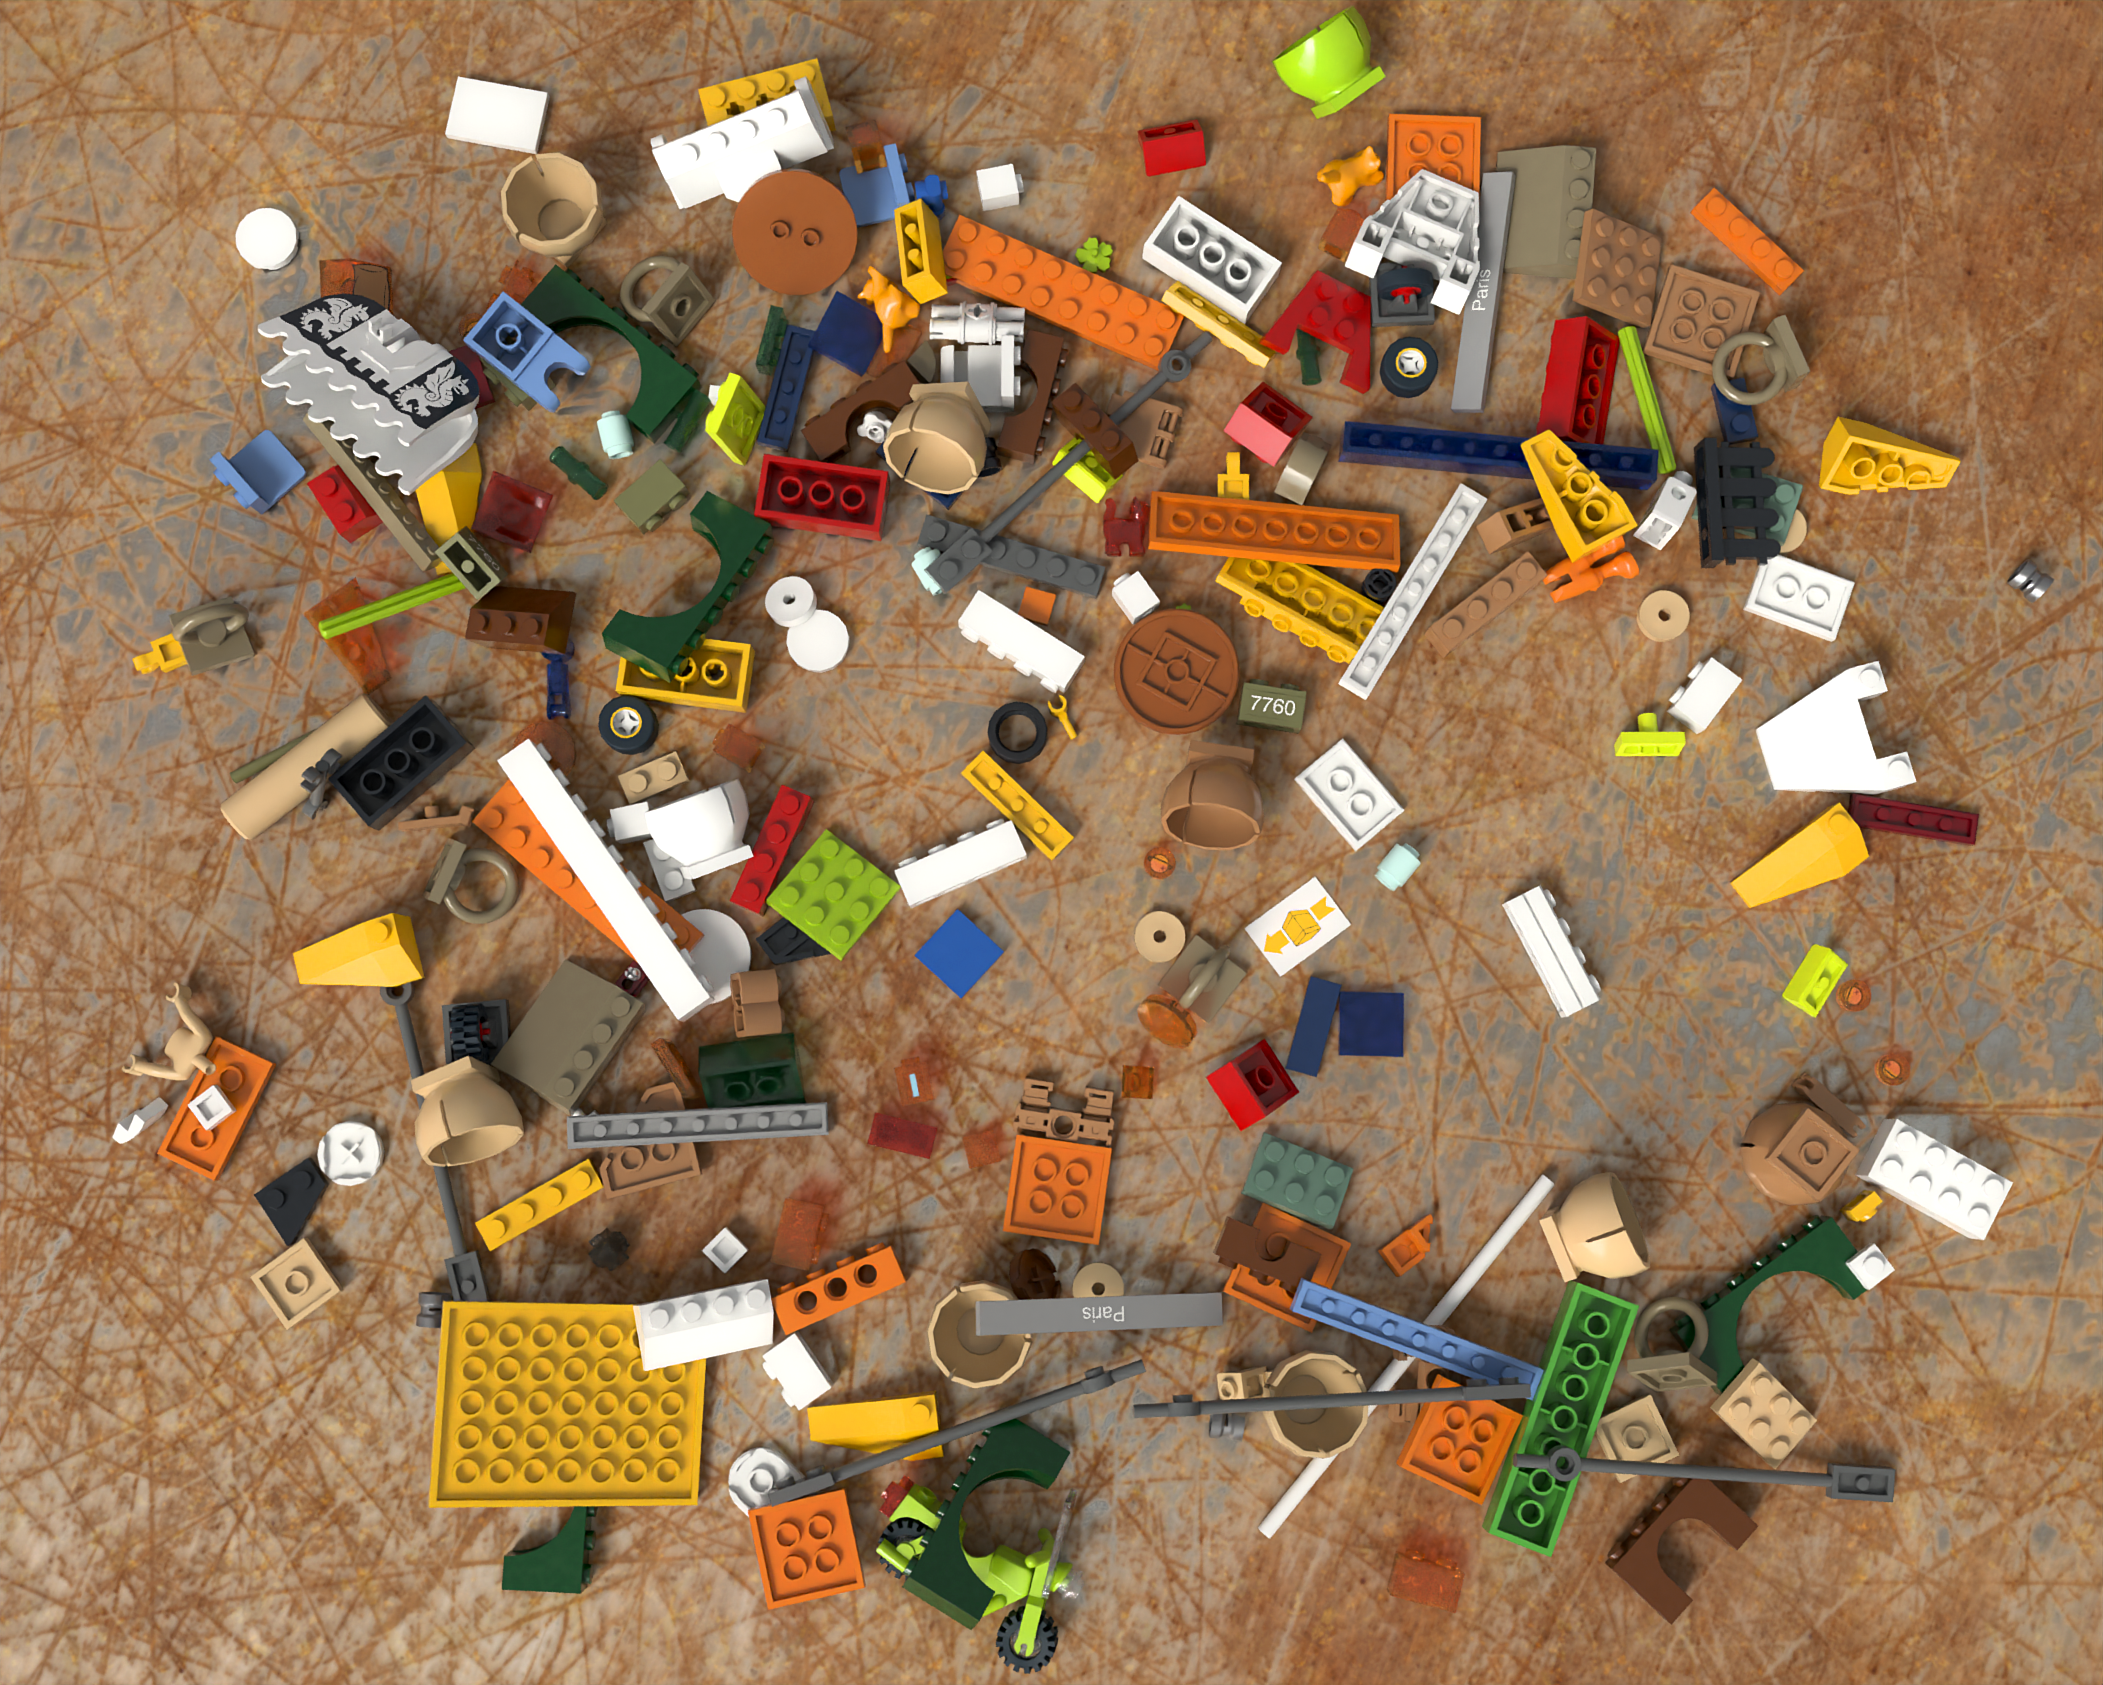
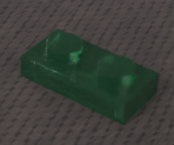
[755,305,789,376]

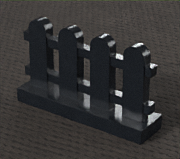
[1694,438,1781,568]

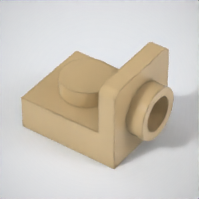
[1217,1366,1267,1400]

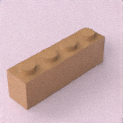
[1424,551,1548,658]

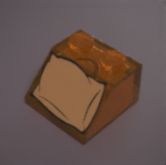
[319,258,394,316]

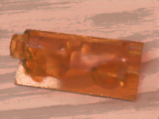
[486,260,534,310]

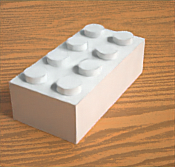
[1142,196,1282,324]
[1855,1119,2013,1240]

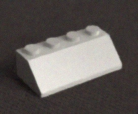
[633,1279,774,1371]

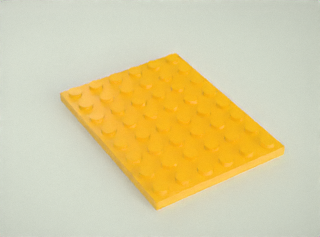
[428,1300,706,1508]

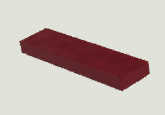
[1848,794,1979,846]

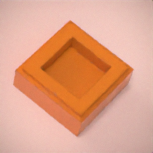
[1018,586,1056,627]

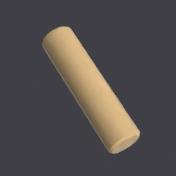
[220,693,393,840]

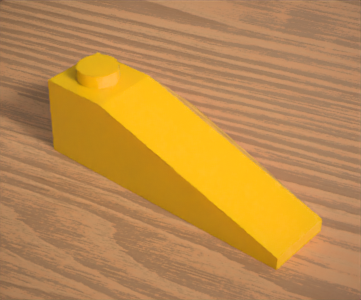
[1819,416,1961,495]
[1521,430,1638,563]
[416,443,483,576]
[1730,802,1869,908]
[293,913,425,987]
[807,1390,944,1461]

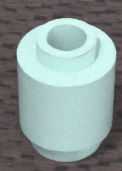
[597,410,634,459]
[911,547,942,596]
[1374,843,1421,891]

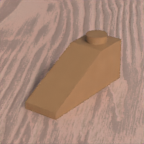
[1476,498,1555,554]

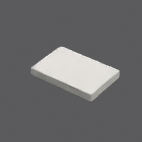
[445,77,550,154]
[1743,555,1855,642]
[1294,739,1404,852]

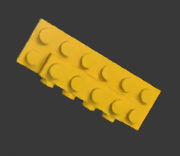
[1215,557,1384,663]

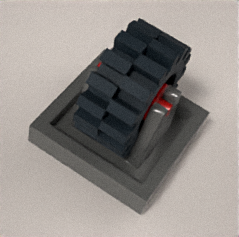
[442,999,511,1066]

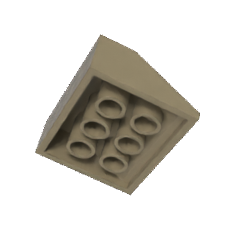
[1496,145,1596,279]
[491,959,645,1116]

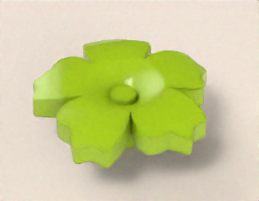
[1075,237,1113,274]

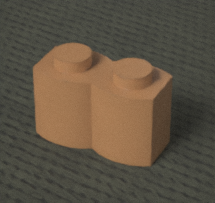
[730,969,785,1038]

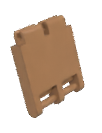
[1106,391,1183,469]

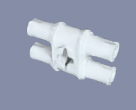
[930,301,1025,345]

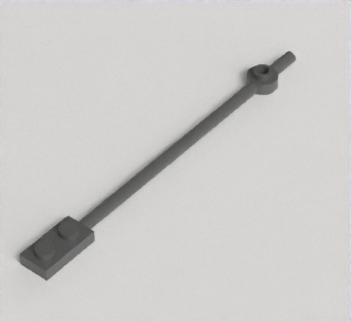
[924,331,1213,594]
[380,982,491,1301]
[768,1359,1146,1507]
[1132,1377,1531,1418]
[1513,1445,1895,1502]

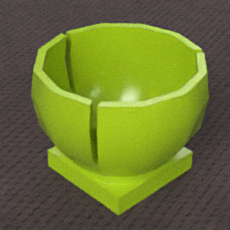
[1272,6,1386,119]

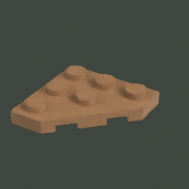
[599,1081,703,1199]

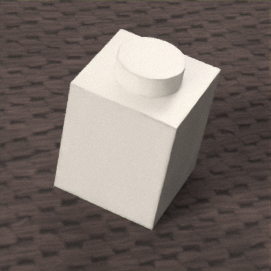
[976,164,1024,211]
[1112,571,1160,625]
[607,802,653,844]

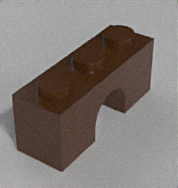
[1051,383,1139,480]
[1213,1216,1321,1293]

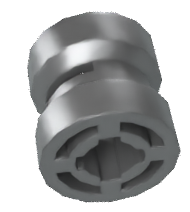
[2007,559,2054,603]
[416,1292,452,1328]
[1209,1412,1245,1442]

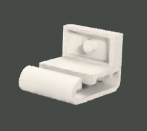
[940,335,1021,413]

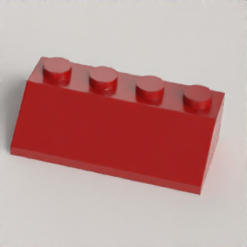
[1536,316,1620,456]

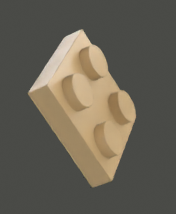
[250,1238,344,1330]
[1595,1393,1679,1483]

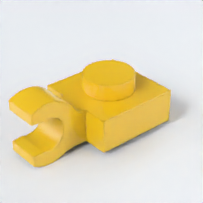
[1217,452,1249,500]
[132,633,187,674]

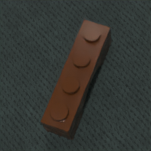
[997,329,1069,464]
[800,361,920,463]

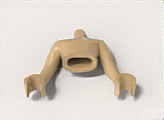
[122,983,216,1080]

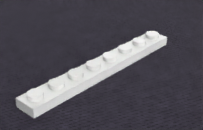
[1338,483,1487,700]

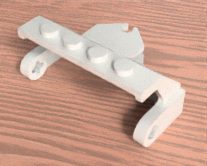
[651,76,834,209]

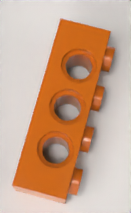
[771,1242,907,1335]

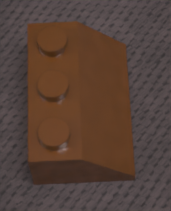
[465,586,577,655]

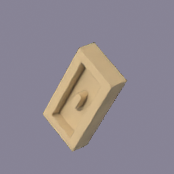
[618,751,690,805]

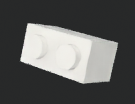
[1667,657,1742,734]
[762,1331,834,1410]

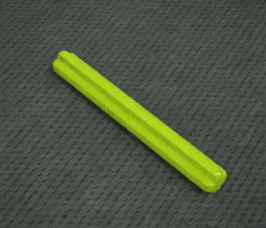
[1618,326,1676,474]
[318,573,466,639]

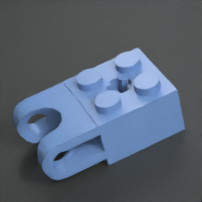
[463,291,591,413]

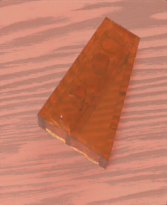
[303,577,392,695]

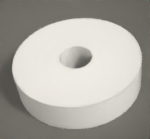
[765,576,817,627]

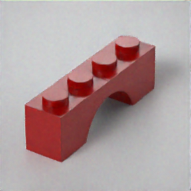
[730,785,814,917]

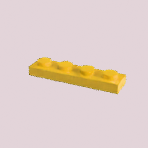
[1161,281,1277,368]
[961,751,1074,861]
[475,1159,604,1251]

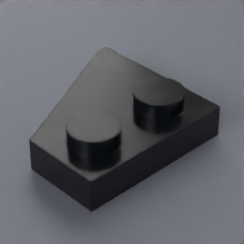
[756,917,831,965]
[254,1158,329,1246]

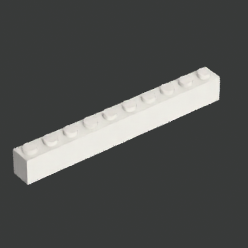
[497,739,715,1022]

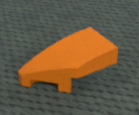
[1378,1214,1433,1277]

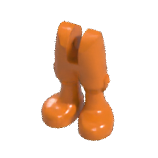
[1543,536,1640,603]

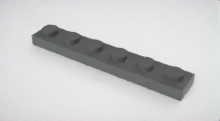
[917,514,1105,599]

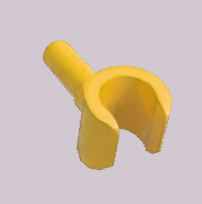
[1048,695,1077,740]

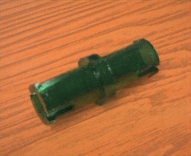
[1296,328,1322,386]
[663,389,711,453]
[549,446,608,500]

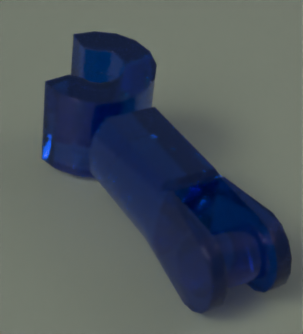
[540,638,575,720]

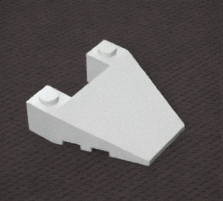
[1345,169,1480,315]
[1756,661,1916,795]

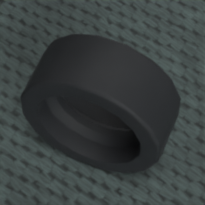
[987,702,1047,764]

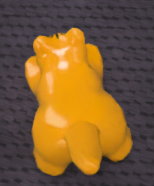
[1317,146,1384,207]
[858,266,920,353]

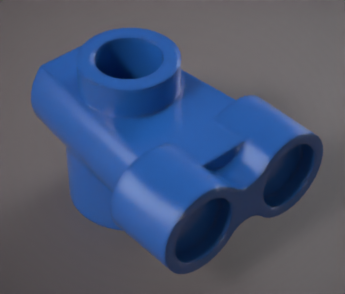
[914,175,948,220]

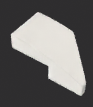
[113,1097,169,1144]

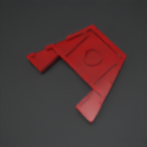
[1259,270,1371,394]

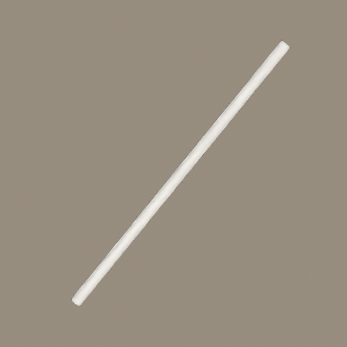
[1258,1175,1555,1539]

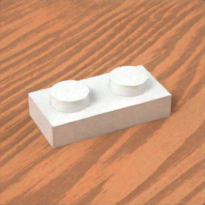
[643,839,696,902]

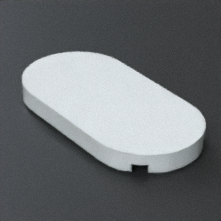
[728,1447,821,1517]

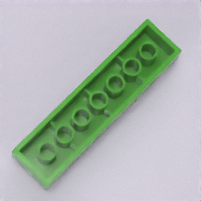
[1482,1280,1639,1557]

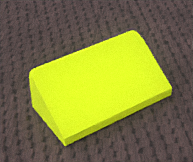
[1053,438,1123,503]
[1782,944,1848,1018]

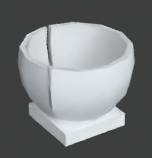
[644,779,754,879]

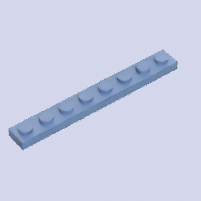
[1290,1278,1544,1401]

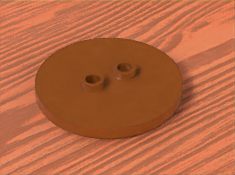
[732,168,857,295]
[1114,609,1240,735]

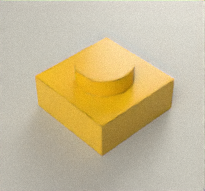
[1840,1190,1883,1222]

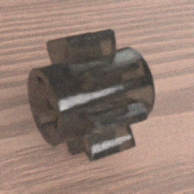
[588,1228,630,1271]

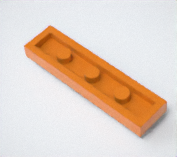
[1690,187,1804,296]

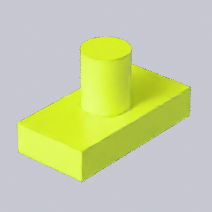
[1614,713,1686,756]

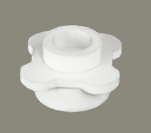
[857,411,893,443]

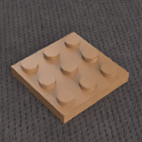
[1573,209,1662,328]
[1643,264,1760,381]

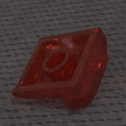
[470,471,553,554]

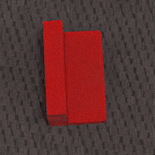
[1137,119,1206,177]

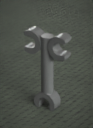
[300,748,342,820]

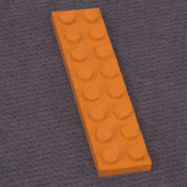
[943,215,1185,371]
[1148,491,1400,573]
[472,778,705,964]

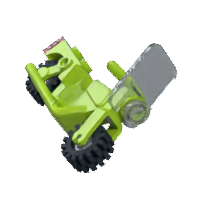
[876,1475,1085,1674]

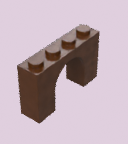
[1605,1477,1758,1625]

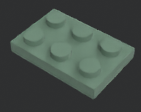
[1691,468,1803,546]
[1241,1132,1353,1230]

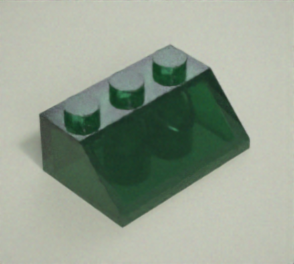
[698,1032,806,1109]

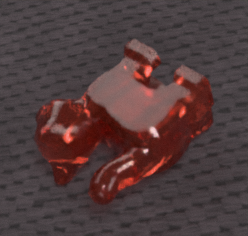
[1103,497,1150,557]

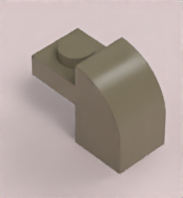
[1274,432,1332,505]

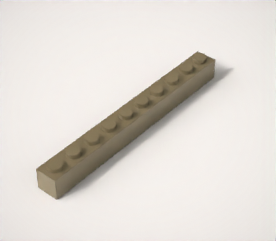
[302,412,442,572]

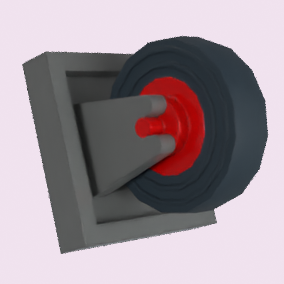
[1369,263,1435,327]

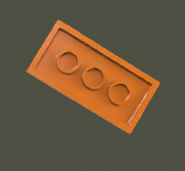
[157,1036,277,1181]

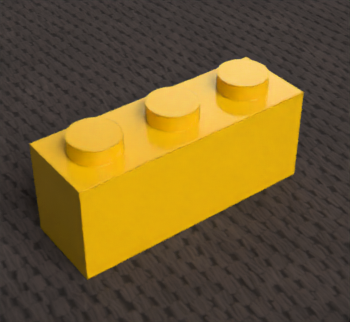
[894,199,948,304]

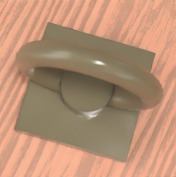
[620,256,716,347]
[1712,315,1810,405]
[169,596,254,676]
[422,838,519,924]
[1158,934,1247,1024]
[1627,1296,1717,1392]

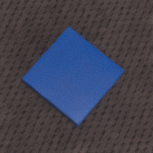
[914,909,1004,999]

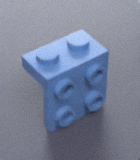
[839,143,915,228]
[209,430,307,515]

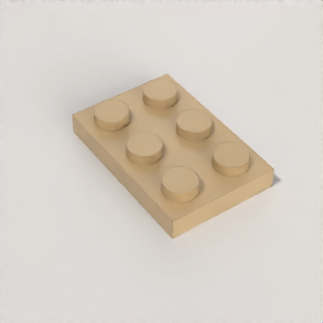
[1710,1358,1817,1469]

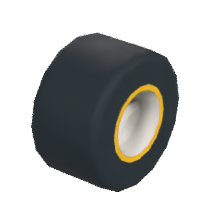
[1379,336,1439,398]
[598,695,659,755]

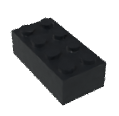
[328,696,475,831]

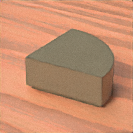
[905,341,936,384]

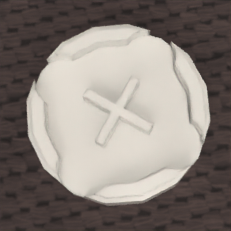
[236,208,299,270]
[786,609,850,673]
[317,1121,385,1186]

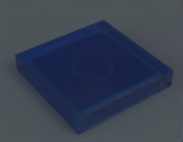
[808,291,883,377]
[1338,991,1404,1057]

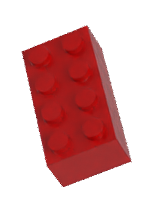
[754,454,891,541]

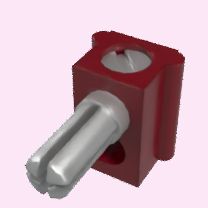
[614,960,650,997]

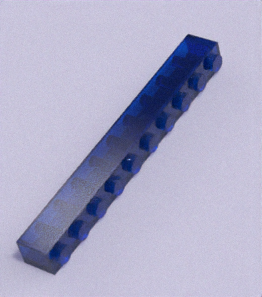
[1338,421,1659,490]

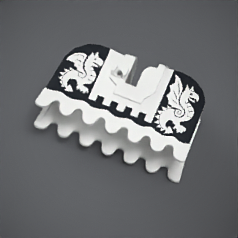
[258,293,479,495]

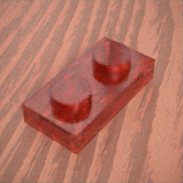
[867,1112,938,1159]

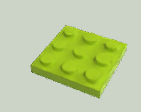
[766,829,901,961]

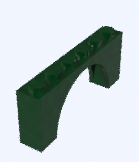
[521,264,702,444]
[602,491,774,683]
[1669,1215,1868,1395]
[902,1418,1070,1630]
[502,1506,598,1594]

